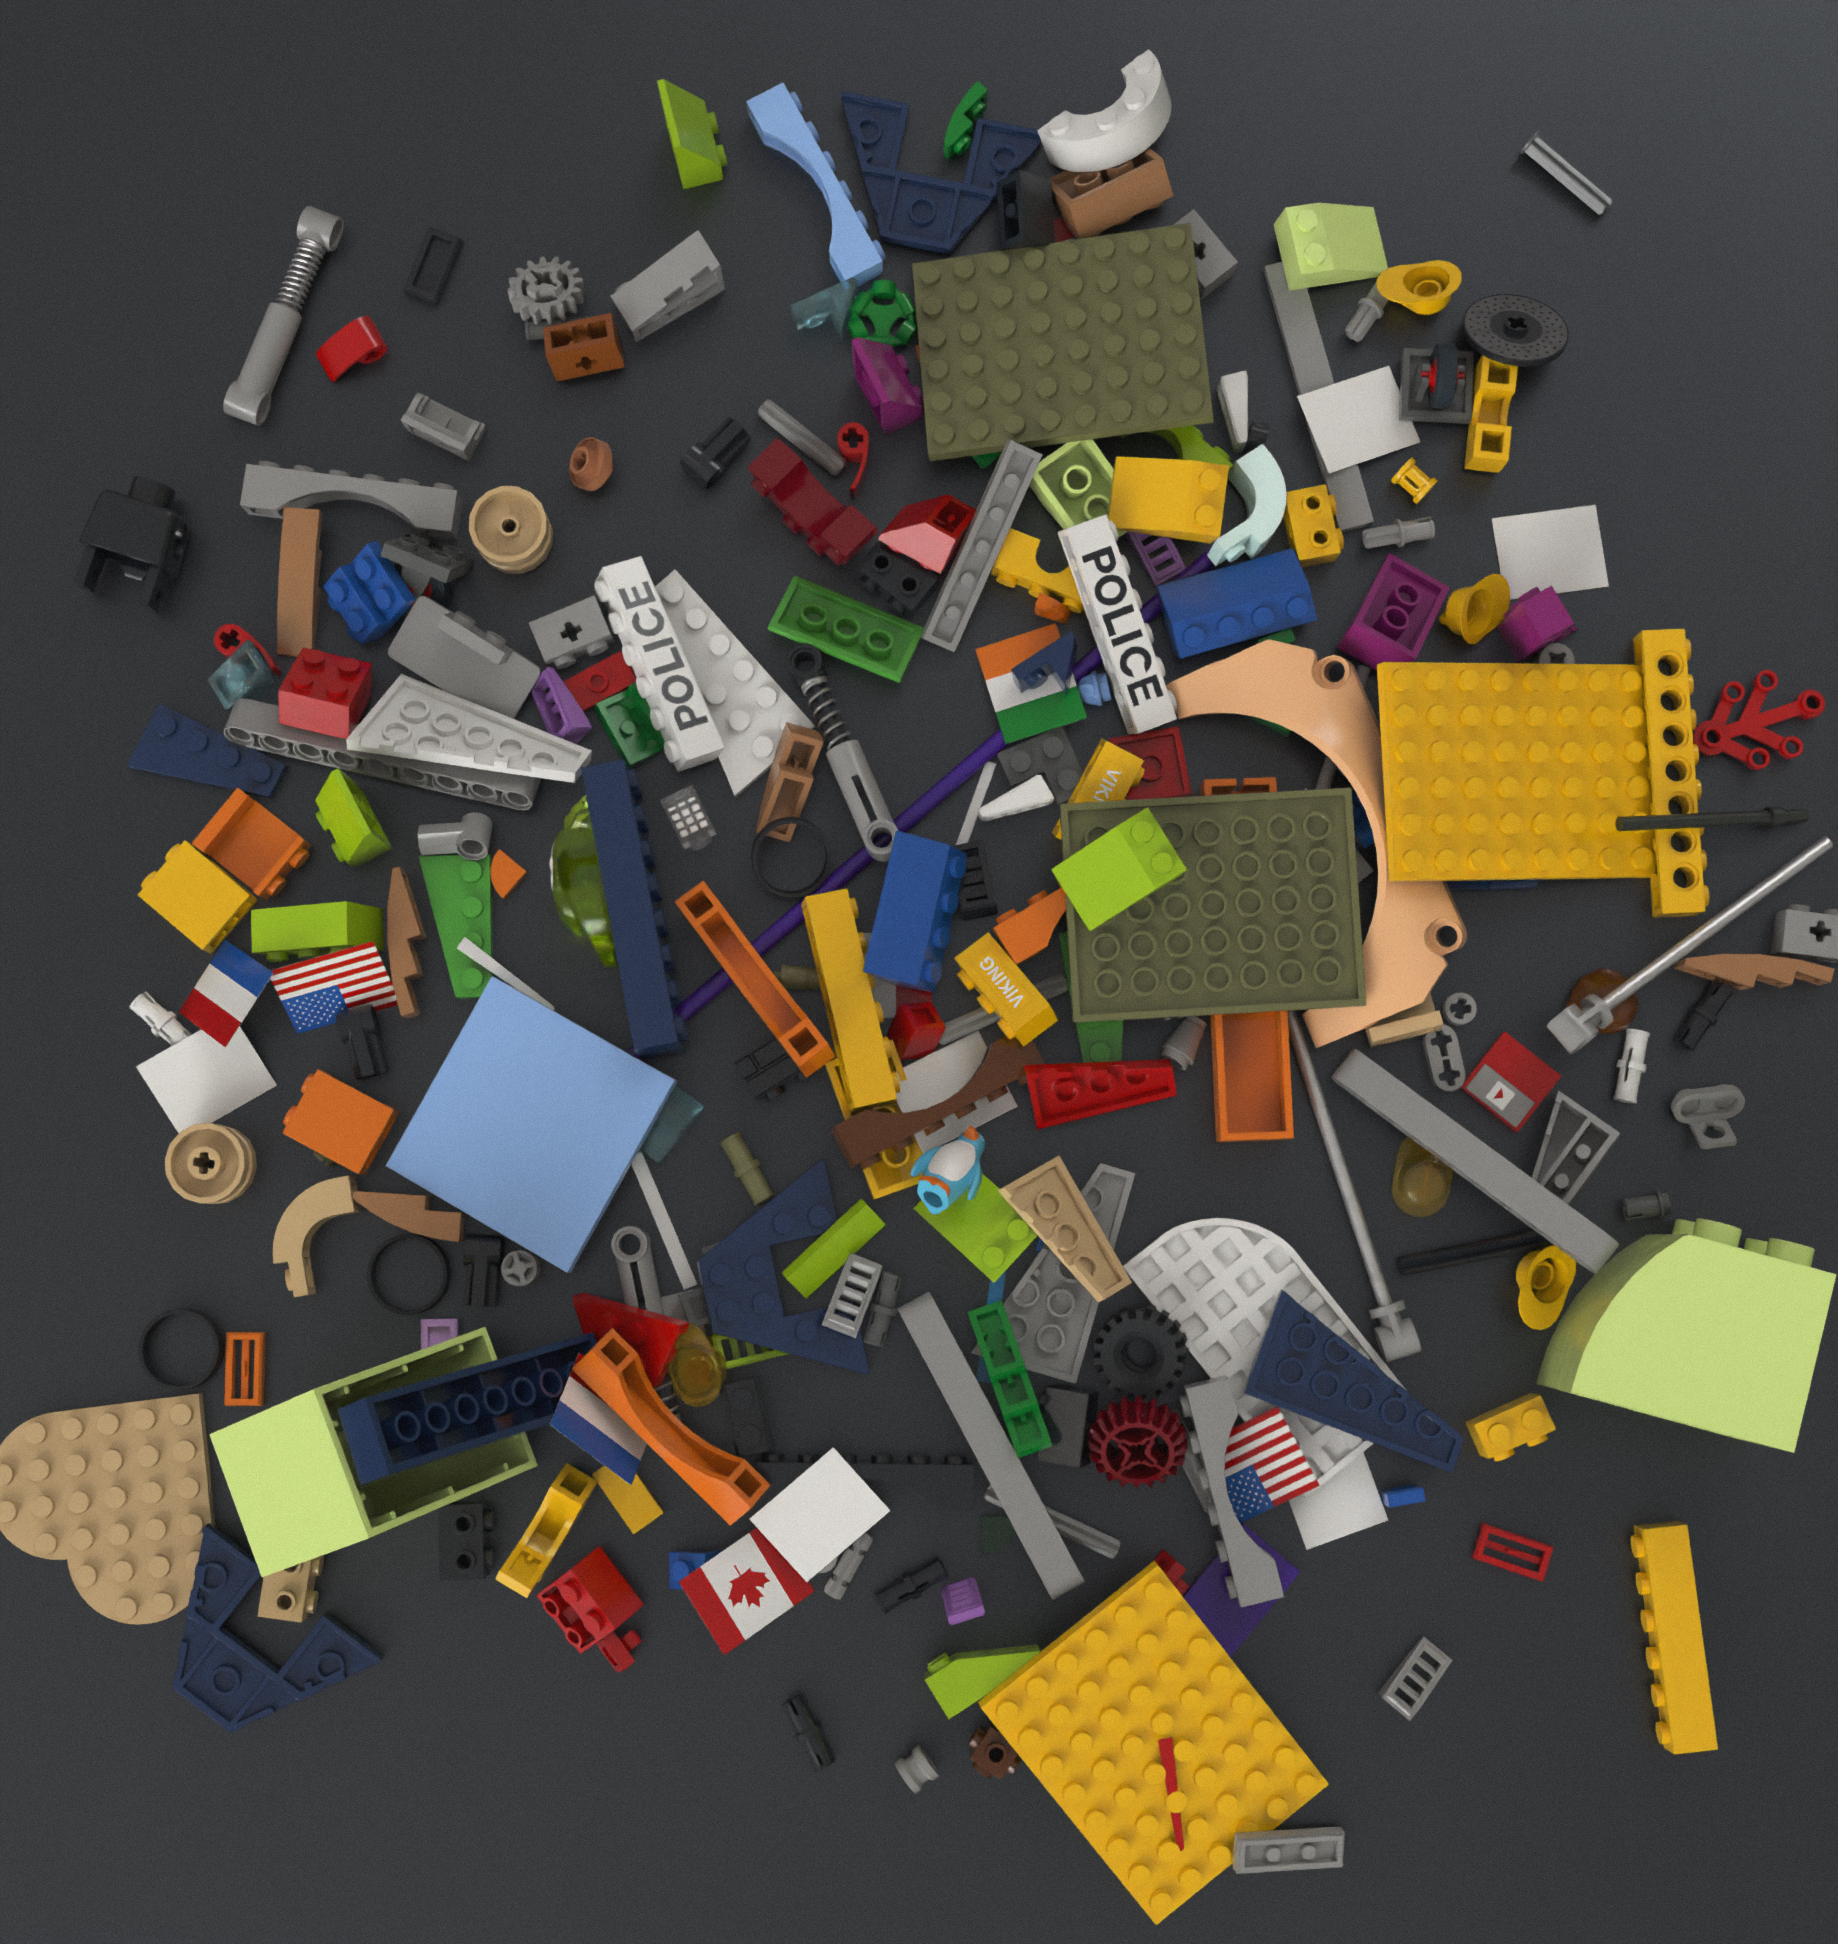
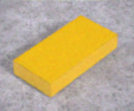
[592,1466,665,1535]

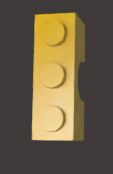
[1464,355,1518,473]
[991,528,1085,613]

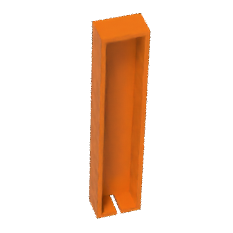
[1199,777,1294,1142]

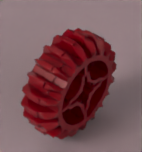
[1088,1395,1188,1490]

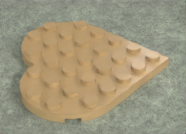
[0,1393,216,1625]

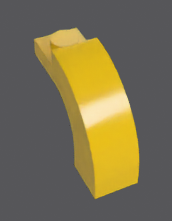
[495,1463,598,1598]

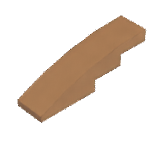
[277,507,323,657]
[387,867,427,1019]
[1674,954,1835,991]

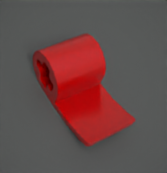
[316,316,388,383]
[837,422,869,498]
[214,624,282,677]

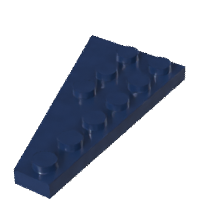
[1243,1289,1465,1473]

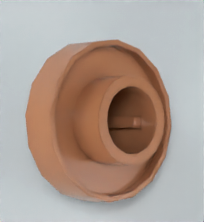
[569,437,613,491]

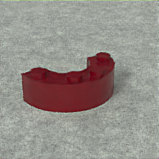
[747,437,877,565]

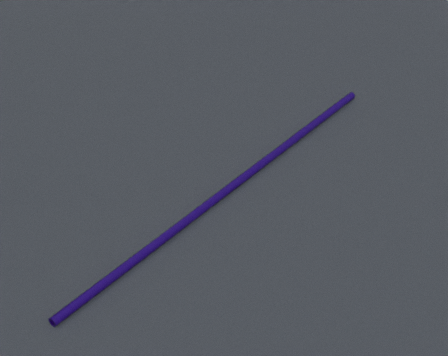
[626,530,1231,1060]

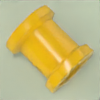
[1391,457,1438,505]

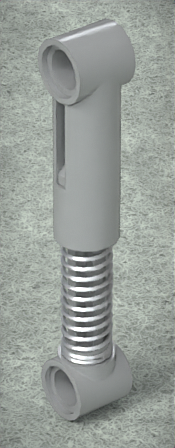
[223,205,344,426]

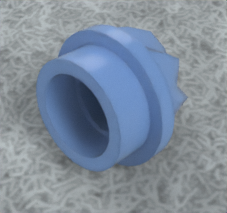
[1078,671,1112,706]

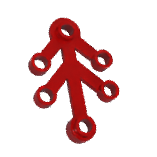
[1693,670,1825,771]

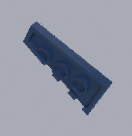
[126,703,289,799]

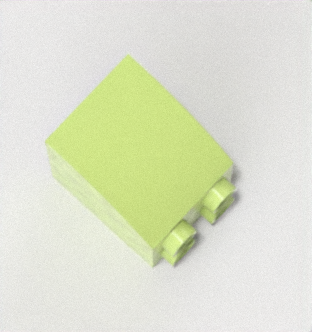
[1536,1218,1837,1453]
[209,1327,538,1577]

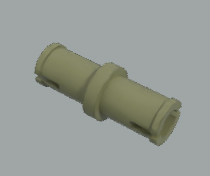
[720,1132,775,1206]

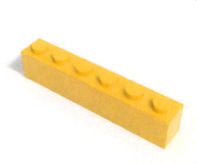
[801,888,900,1113]
[1631,1521,1718,1755]

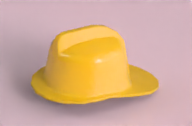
[1377,260,1462,315]
[1439,573,1510,644]
[1516,1245,1576,1330]

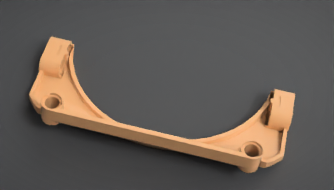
[1166,639,1467,1048]

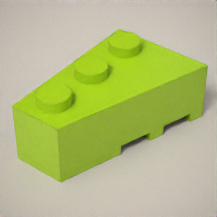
[251,901,384,961]

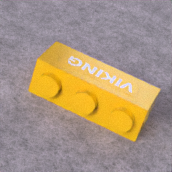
[1052,738,1145,840]
[954,932,1058,1047]

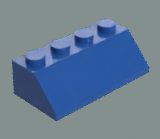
[1156,548,1317,658]
[863,831,967,993]

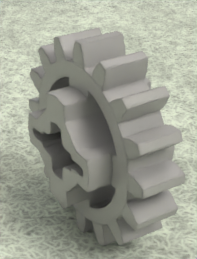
[507,256,585,325]

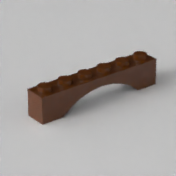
[831,1036,1045,1170]

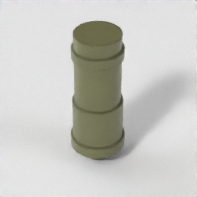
[774,964,821,990]

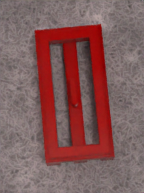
[1471,1522,1554,1582]

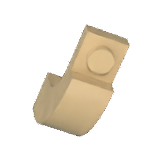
[273,1176,362,1297]

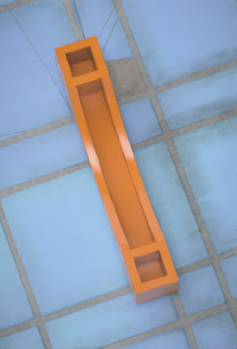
[674,881,835,1078]
[993,882,1066,966]
[572,1328,770,1525]

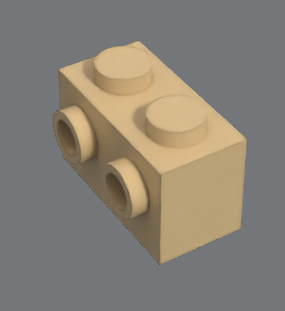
[257,1555,324,1622]

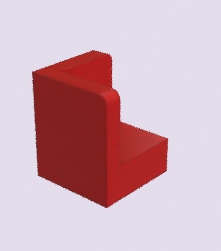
[887,1002,946,1060]

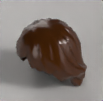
[1566,967,1639,1034]

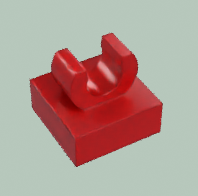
[1155,1549,1190,1596]
[596,1629,642,1673]

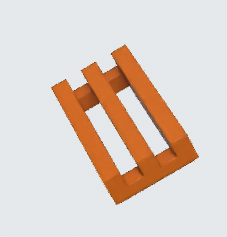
[224,1332,266,1406]

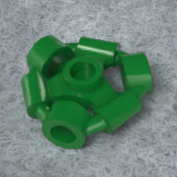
[847,280,918,348]

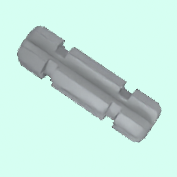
[824,1532,873,1600]

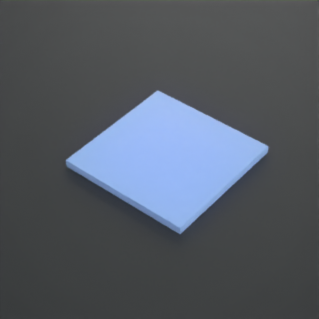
[386,976,677,1273]

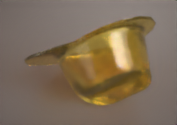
[1392,1137,1453,1217]
[667,1322,727,1407]

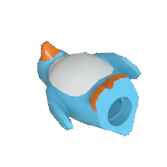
[911,1126,986,1215]

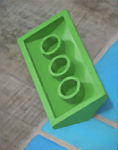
[768,575,924,683]

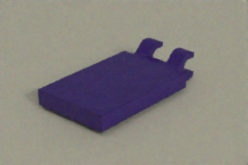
[1183,1523,1300,1658]

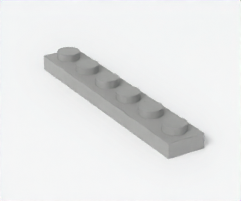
[920,439,1043,652]

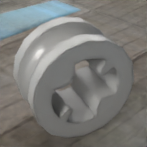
[1441,992,1477,1026]

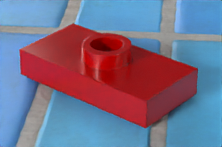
[563,651,636,713]

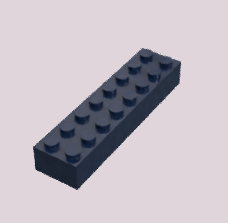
[581,759,689,1060]
[337,1332,597,1485]

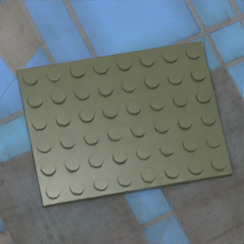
[912,223,1214,461]
[1059,788,1367,1023]

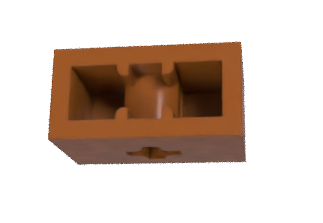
[543,313,625,381]

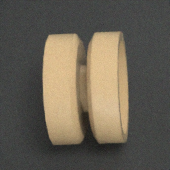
[469,486,553,574]
[165,1123,257,1204]

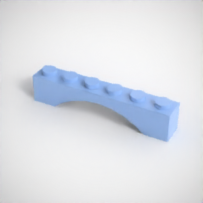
[746,82,886,293]

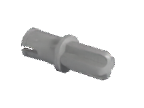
[1345,281,1389,342]
[1362,516,1435,549]

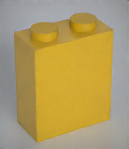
[137,840,259,954]

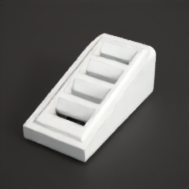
[1216,371,1248,454]
[978,775,1054,822]

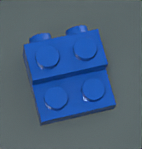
[323,541,416,645]

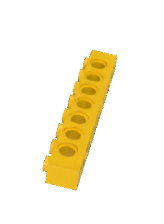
[1633,629,1710,918]

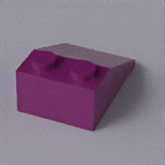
[851,337,924,436]
[1336,553,1450,671]

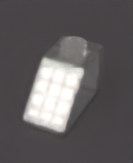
[660,784,716,851]

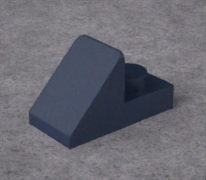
[1011,631,1077,695]

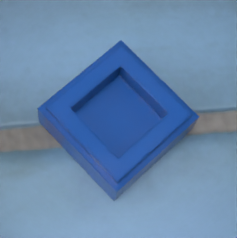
[1381,1484,1426,1508]

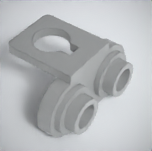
[1671,1084,1745,1149]

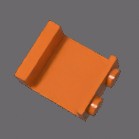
[192,787,312,900]
[282,1069,400,1175]

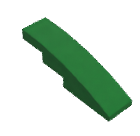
[967,1300,1052,1458]

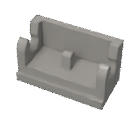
[401,392,487,461]

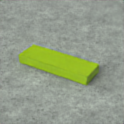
[782,1198,886,1299]

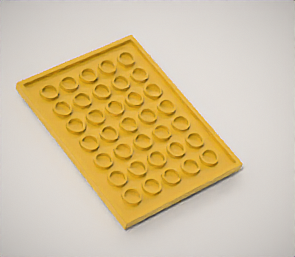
[1377,662,1657,881]
[978,1560,1329,1925]

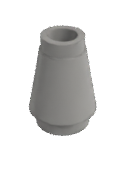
[1160,1016,1207,1070]

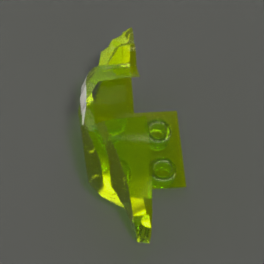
[549,795,618,967]

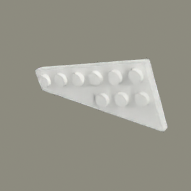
[655,570,816,798]
[346,674,592,783]

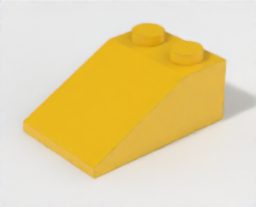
[1108,456,1229,544]

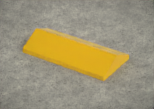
[825,1039,924,1199]

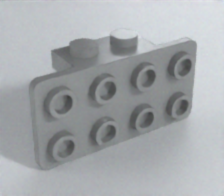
[388,596,542,719]

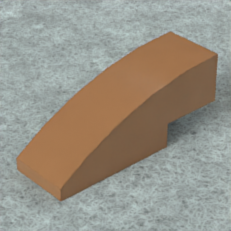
[756,722,824,842]
[353,1191,467,1242]

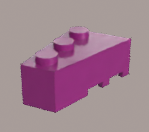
[1497,586,1578,663]

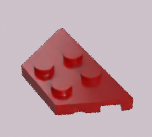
[573,1292,689,1388]

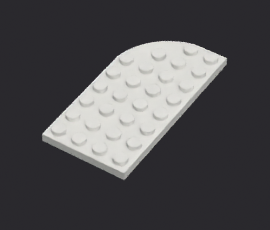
[1123,1218,1407,1498]

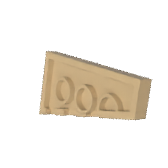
[997,1156,1132,1302]

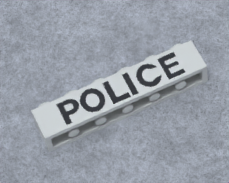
[1058,514,1177,735]
[594,556,725,772]

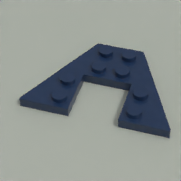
[841,90,1042,255]
[696,1160,869,1374]
[172,1523,384,1733]

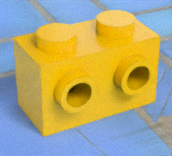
[1283,484,1344,568]
[1465,1393,1556,1462]

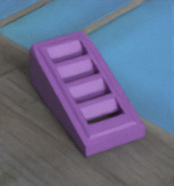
[1124,532,1186,588]
[531,667,592,744]
[941,1577,985,1625]

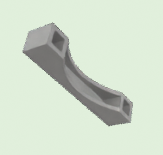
[240,461,463,541]
[1179,1375,1284,1608]

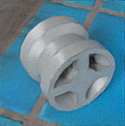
[1533,643,1575,664]
[501,1250,541,1287]
[894,1745,940,1794]

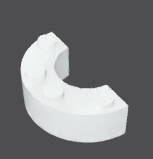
[1037,49,1171,172]

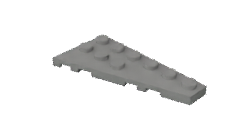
[970,1163,1135,1384]

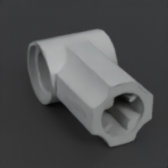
[417,812,493,860]

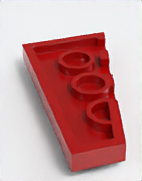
[1024,1059,1177,1130]

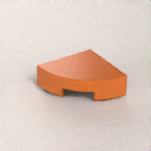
[1034,593,1071,625]
[490,849,528,900]

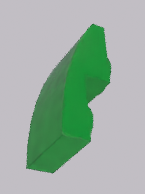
[943,81,988,161]

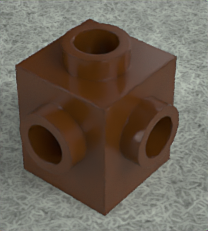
[968,1719,1022,1780]

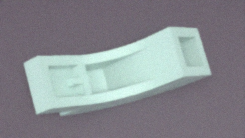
[1207,444,1287,566]

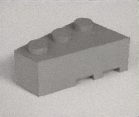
[610,230,725,343]
[1532,1091,1620,1206]

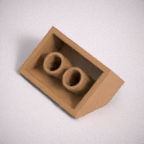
[1049,147,1174,239]

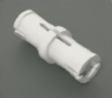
[130,991,192,1046]
[1613,1029,1650,1104]

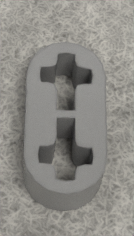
[1422,1024,1465,1092]

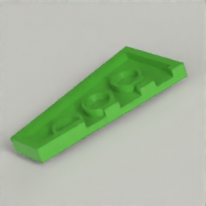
[418,854,493,999]

